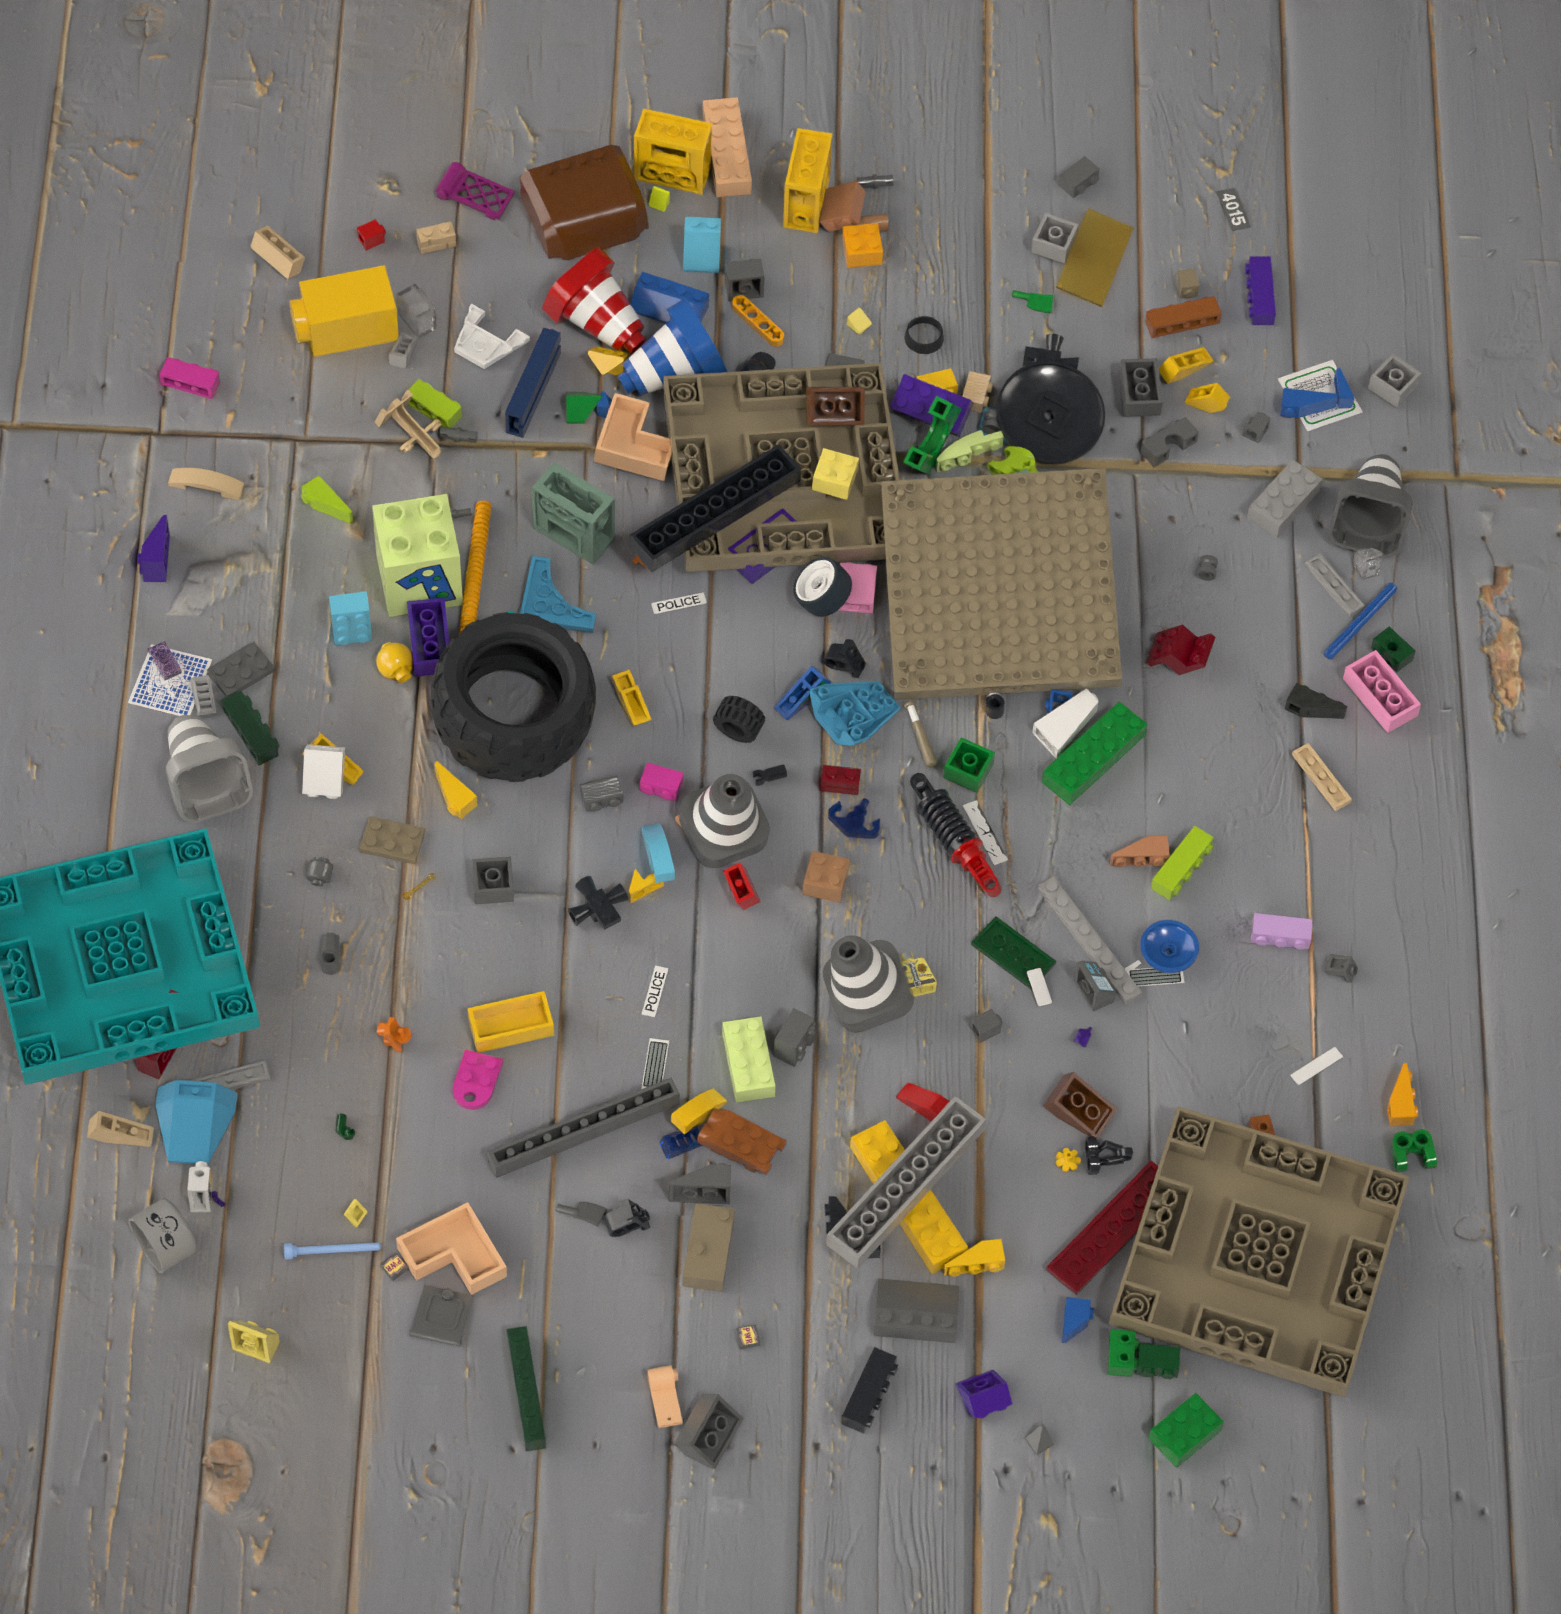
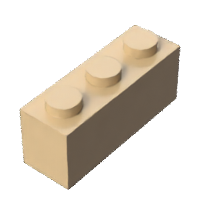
[251,225,305,279]

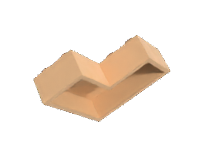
[594,393,672,481]
[396,1202,507,1295]

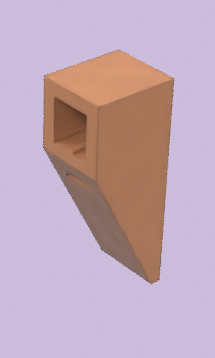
[1110,835,1170,867]

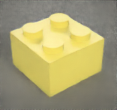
[812,448,859,500]

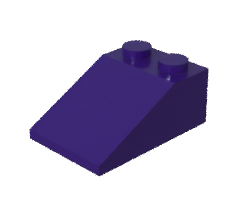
[138,515,170,582]

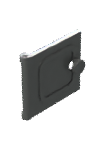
[410,1285,473,1346]

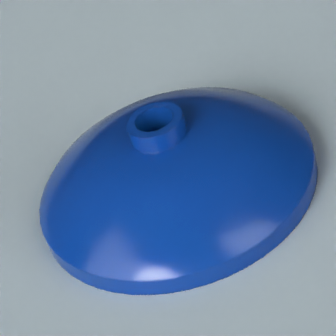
[1140,920,1199,973]

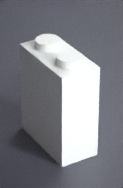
[302,744,345,799]

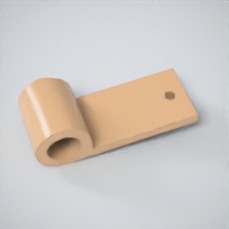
[647,1365,683,1428]

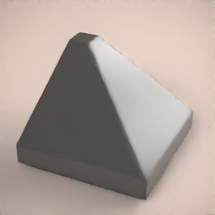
[1025,1424,1054,1455]

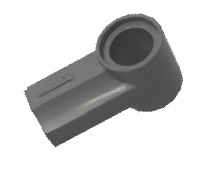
[321,933,340,975]

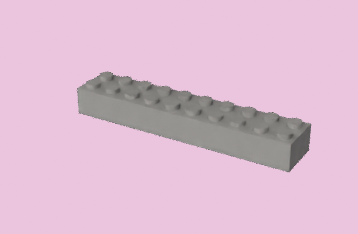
[826,1096,986,1269]

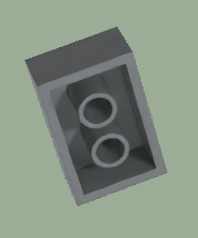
[1119,358,1163,417]

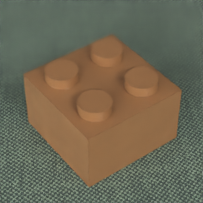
[803,851,850,903]

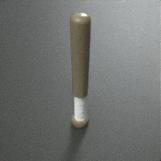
[904,700,937,768]

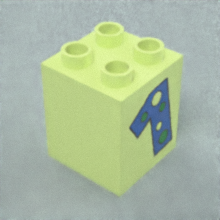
[372,494,463,617]

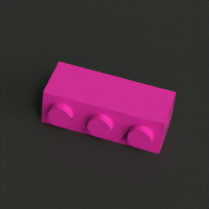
[160,357,220,399]

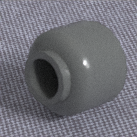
[306,857,333,886]

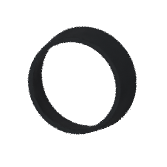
[904,316,944,354]

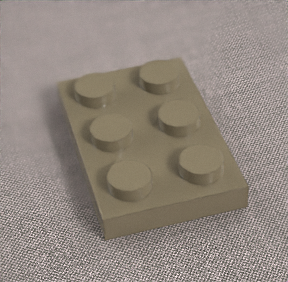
[359,816,426,864]

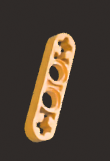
[732,295,784,347]

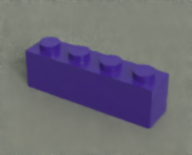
[1245,256,1276,325]

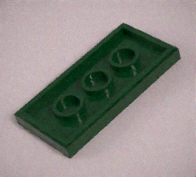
[971,916,1056,990]

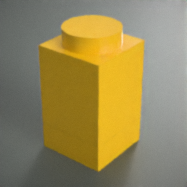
[289,265,399,357]

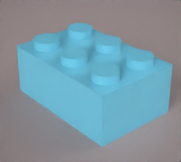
[329,591,372,645]

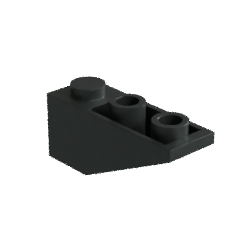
[1285,683,1348,719]

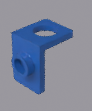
[1045,689,1073,714]

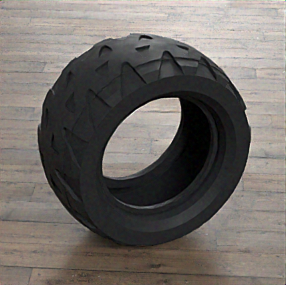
[430,612,596,782]

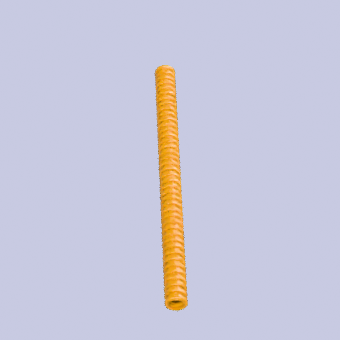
[458,501,492,636]

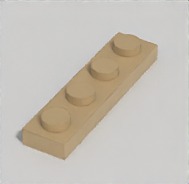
[1292,743,1352,811]

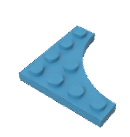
[520,556,596,633]

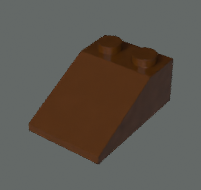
[1043,1072,1117,1139]

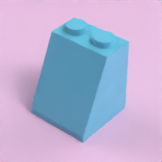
[683,217,721,273]

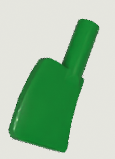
[1012,290,1053,313]

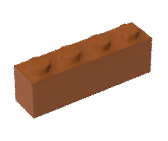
[1145,296,1222,338]

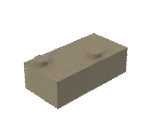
[683,1203,735,1292]

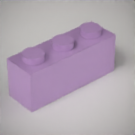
[1251,913,1313,950]

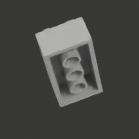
[1247,460,1323,538]

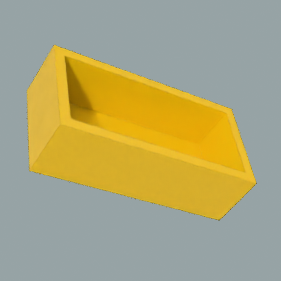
[468,991,554,1053]

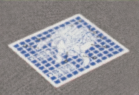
[128,644,212,716]

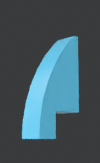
[641,823,675,883]

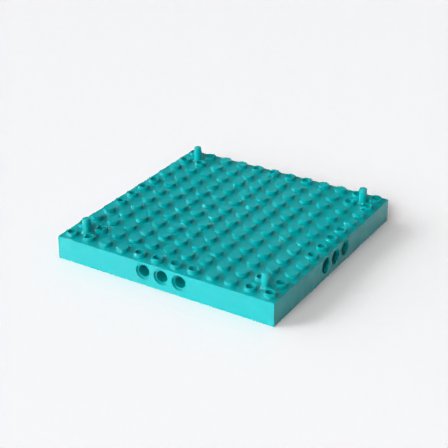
[0,828,260,1085]

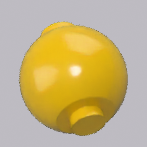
[376,642,414,683]

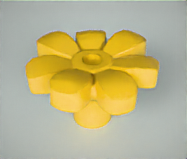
[1056,1148,1081,1173]

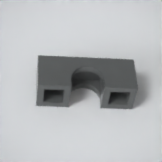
[1141,417,1199,467]

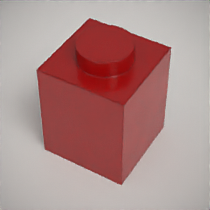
[357,219,386,251]

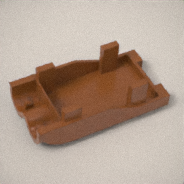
[697,1108,787,1175]

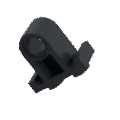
[823,639,866,678]
[604,1199,650,1237]

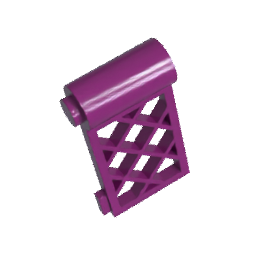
[435,162,515,220]

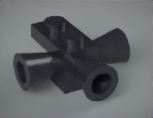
[1023,334,1079,369]
[568,876,628,930]

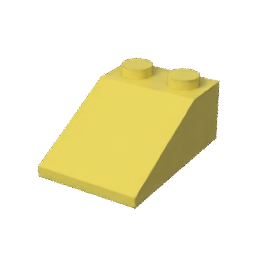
[228,1320,280,1363]

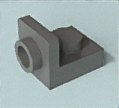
[1325,954,1358,983]

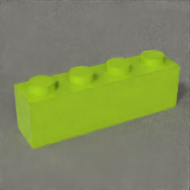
[1151,826,1214,901]

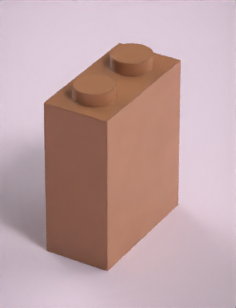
[819,181,866,232]

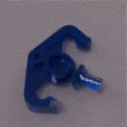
[828,798,880,839]

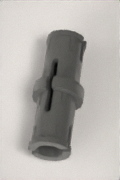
[857,174,894,189]
[440,426,478,443]

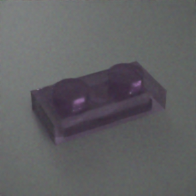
[148,641,182,681]

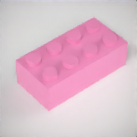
[1343,650,1421,733]

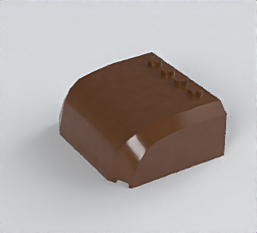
[520,144,649,260]

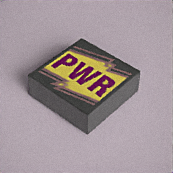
[380,1253,409,1281]
[736,1325,760,1349]

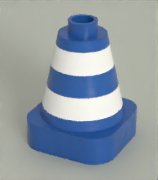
[617,298,728,396]

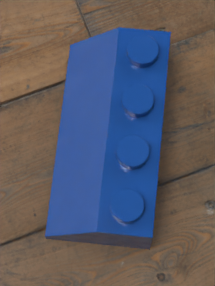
[631,271,709,323]

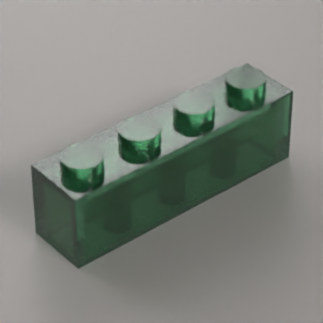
[221,690,280,766]

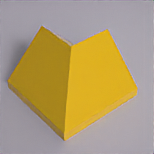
[588,346,630,375]

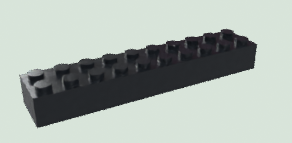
[629,444,802,572]

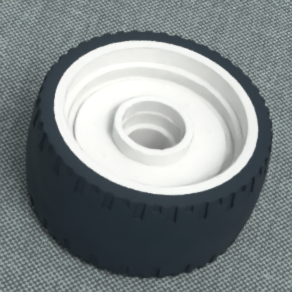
[793,557,852,617]

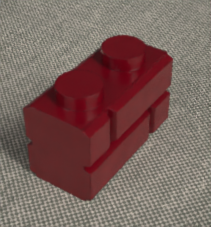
[820,765,861,795]

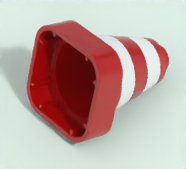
[542,247,646,354]

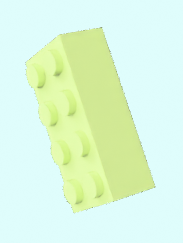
[722,1017,775,1103]

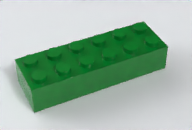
[1042,701,1148,805]

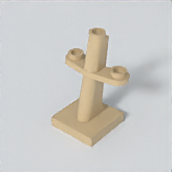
[374,390,442,459]

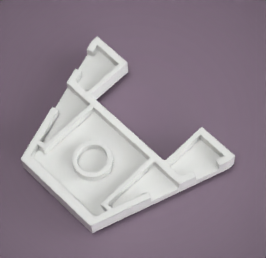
[454,304,530,369]

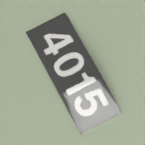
[1216,188,1250,231]

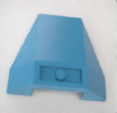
[809,681,901,746]
[156,1080,238,1165]

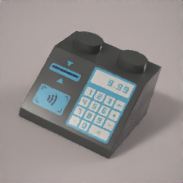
[1075,961,1116,1012]

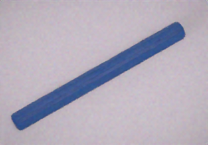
[1324,582,1397,660]

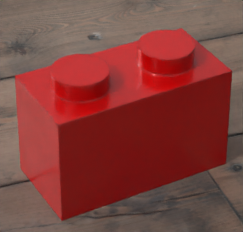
[723,862,761,910]

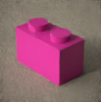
[640,762,684,801]

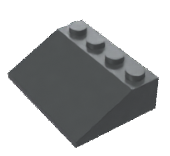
[874,1279,959,1343]

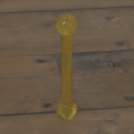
[403,873,436,900]

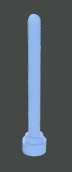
[284,1242,382,1260]

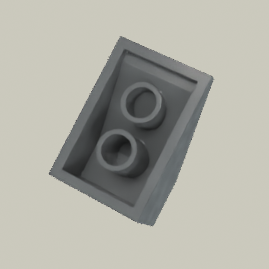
[669,1163,731,1204]

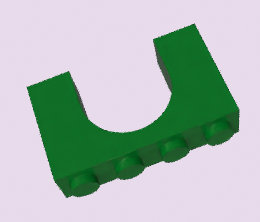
[904,396,962,475]

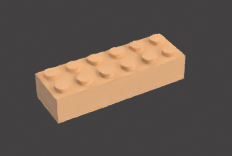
[703,97,752,197]

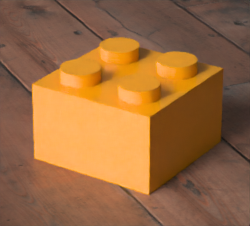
[842,223,883,268]

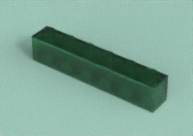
[506,1326,546,1452]

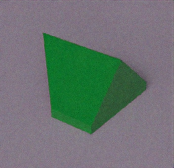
[566,392,602,424]

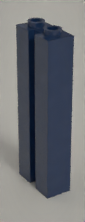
[505,327,561,438]

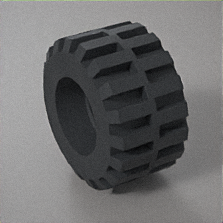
[713,696,765,743]

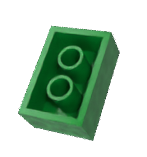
[1149,1392,1224,1468]

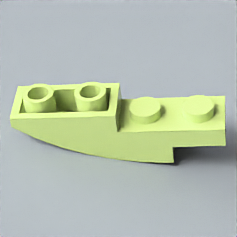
[935,430,1004,472]

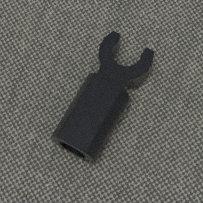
[753,764,787,786]

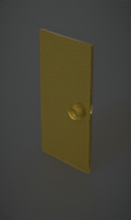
[1056,208,1134,307]

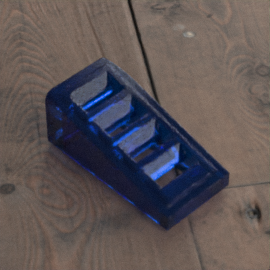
[660,1126,703,1159]

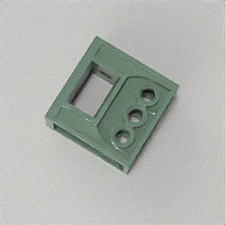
[532,462,615,565]

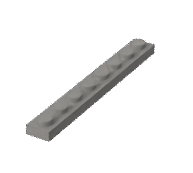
[1037,877,1142,1005]

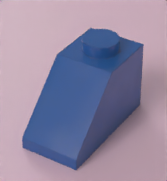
[1062,1297,1094,1343]

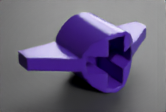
[1074,1027,1092,1047]

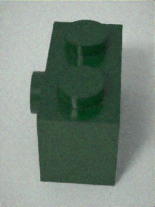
[1137,1344,1180,1379]

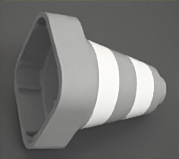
[166,715,253,823]

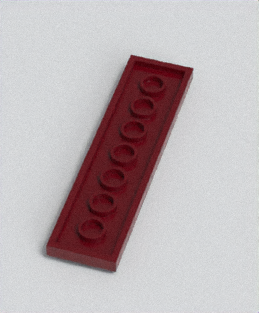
[1046,1161,1158,1295]

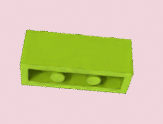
[408,379,462,428]

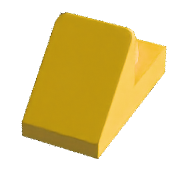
[629,869,664,903]

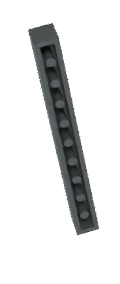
[488,1077,680,1178]

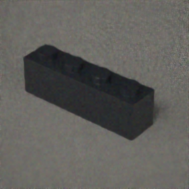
[841,1347,899,1434]

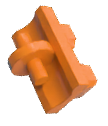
[377,1017,412,1052]

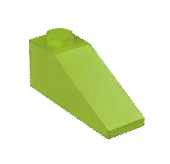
[301,475,353,524]

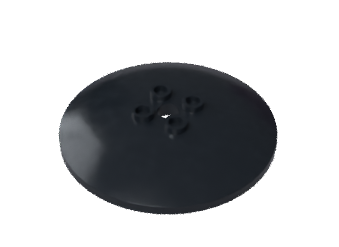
[997,361,1105,464]

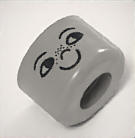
[129,1199,197,1273]

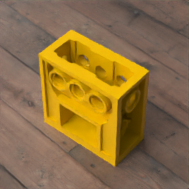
[634,108,712,195]
[783,128,833,233]

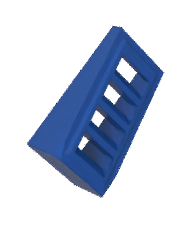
[1334,368,1354,408]

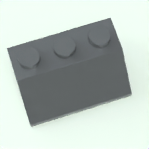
[674,1393,743,1469]

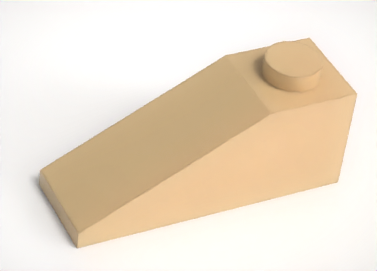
[87,1111,154,1147]

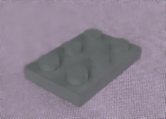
[206,641,275,699]

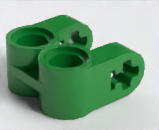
[1390,1129,1437,1172]

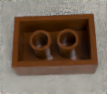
[806,386,865,425]

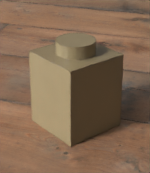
[1176,269,1199,298]

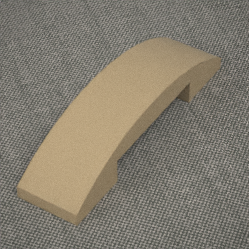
[168,468,244,500]

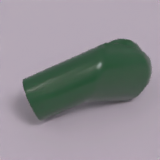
[336,1114,355,1140]

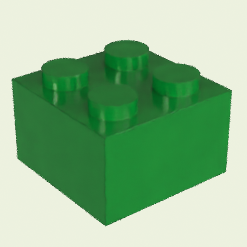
[943,737,995,793]

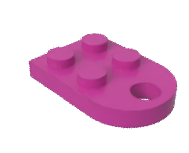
[453,1049,503,1110]

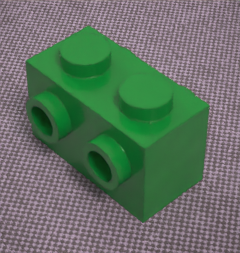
[1107,1329,1139,1377]

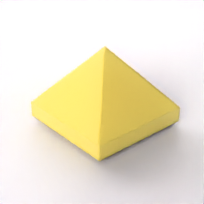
[344,1199,368,1227]

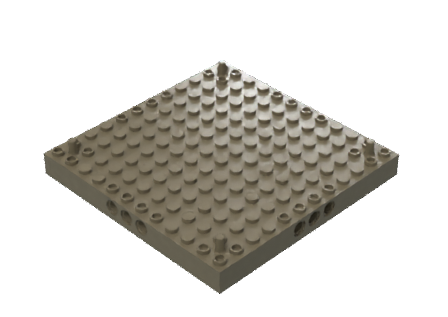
[663,363,900,572]
[881,468,1122,700]
[1109,1106,1410,1398]

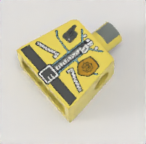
[901,952,937,997]

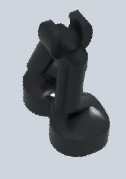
[1085,1137,1133,1175]

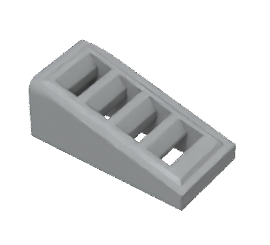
[389,332,418,368]
[191,675,217,717]

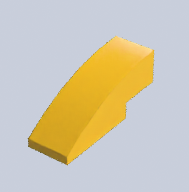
[611,669,651,726]
[671,1088,727,1134]

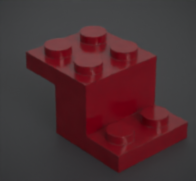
[1146,624,1216,675]

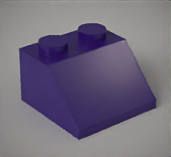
[956,1369,1013,1419]

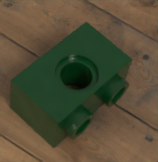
[1371,626,1416,672]

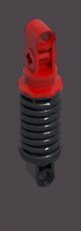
[910,773,1002,897]

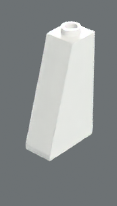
[1033,688,1099,759]

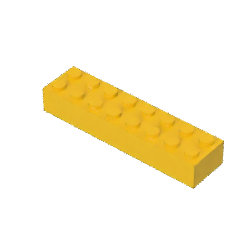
[850,1120,968,1275]

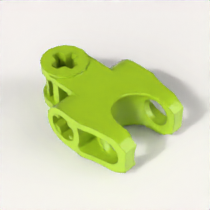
[987,446,1039,475]

